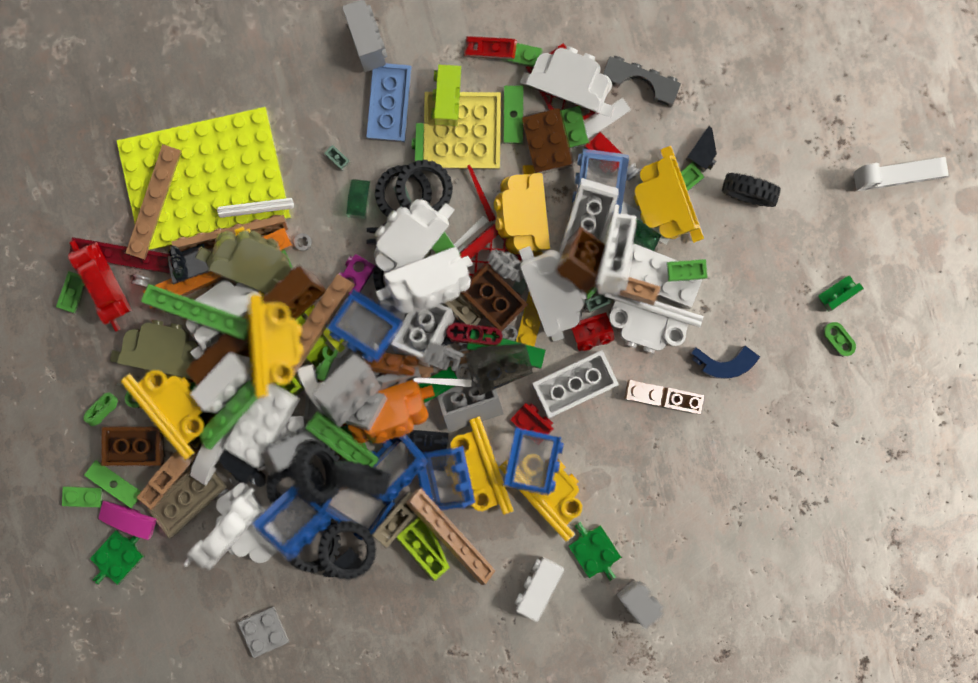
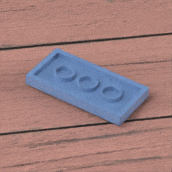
[366,63,412,142]

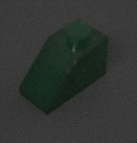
[346,179,371,219]
[633,218,661,251]

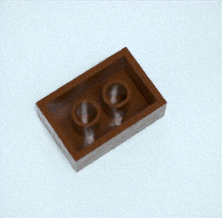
[522,108,575,174]
[555,226,606,294]
[461,263,528,332]
[101,427,164,466]

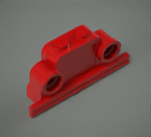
[68,240,132,332]

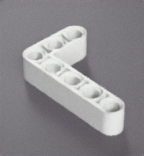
[854,157,949,191]

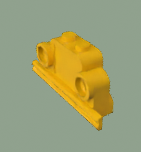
[634,145,704,243]
[493,165,550,257]
[246,294,303,398]
[120,370,205,460]
[444,416,514,515]
[499,454,583,542]

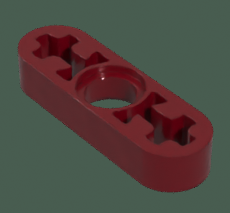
[446,323,503,347]

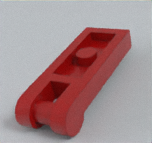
[464,36,517,59]

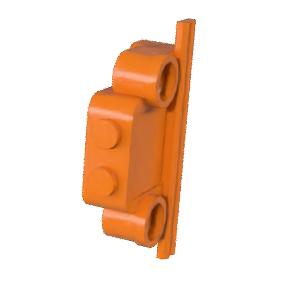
[340,380,435,443]

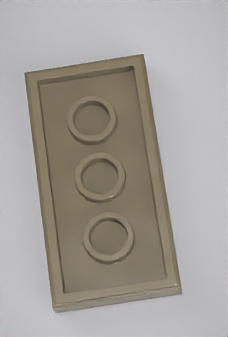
[147,468,227,539]

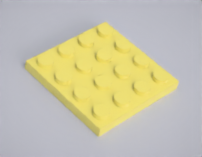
[424,92,501,169]

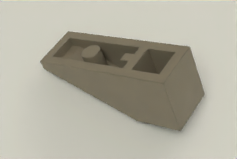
[440,292,484,325]
[372,491,416,548]

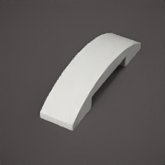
[190,420,239,485]

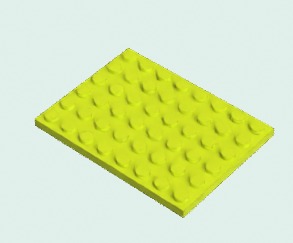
[117,107,291,250]

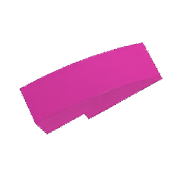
[98,500,157,540]

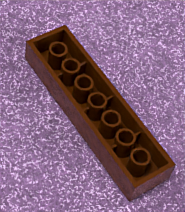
[186,265,327,386]

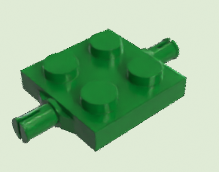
[569,522,622,581]
[90,530,145,585]

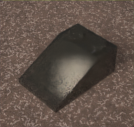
[464,343,533,395]

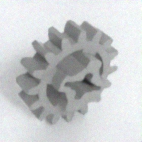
[487,249,524,282]

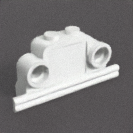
[520,46,615,118]
[374,199,455,280]
[598,205,636,295]
[519,246,587,342]
[376,247,473,313]
[186,280,262,359]
[605,294,704,354]
[216,476,286,563]
[183,488,262,571]

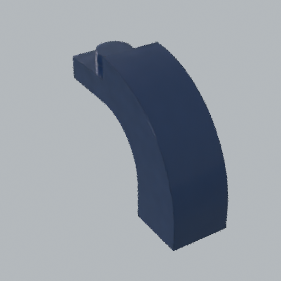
[690,345,760,379]

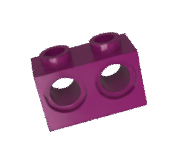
[339,253,376,295]

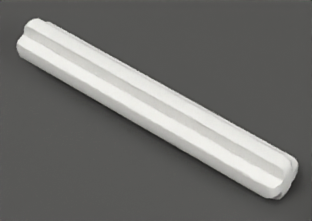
[217,198,294,218]

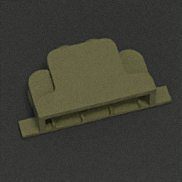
[195,231,291,293]
[110,319,199,379]

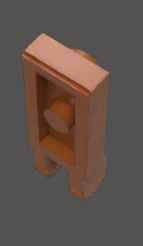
[364,353,419,376]

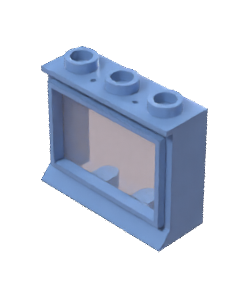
[572,149,629,214]

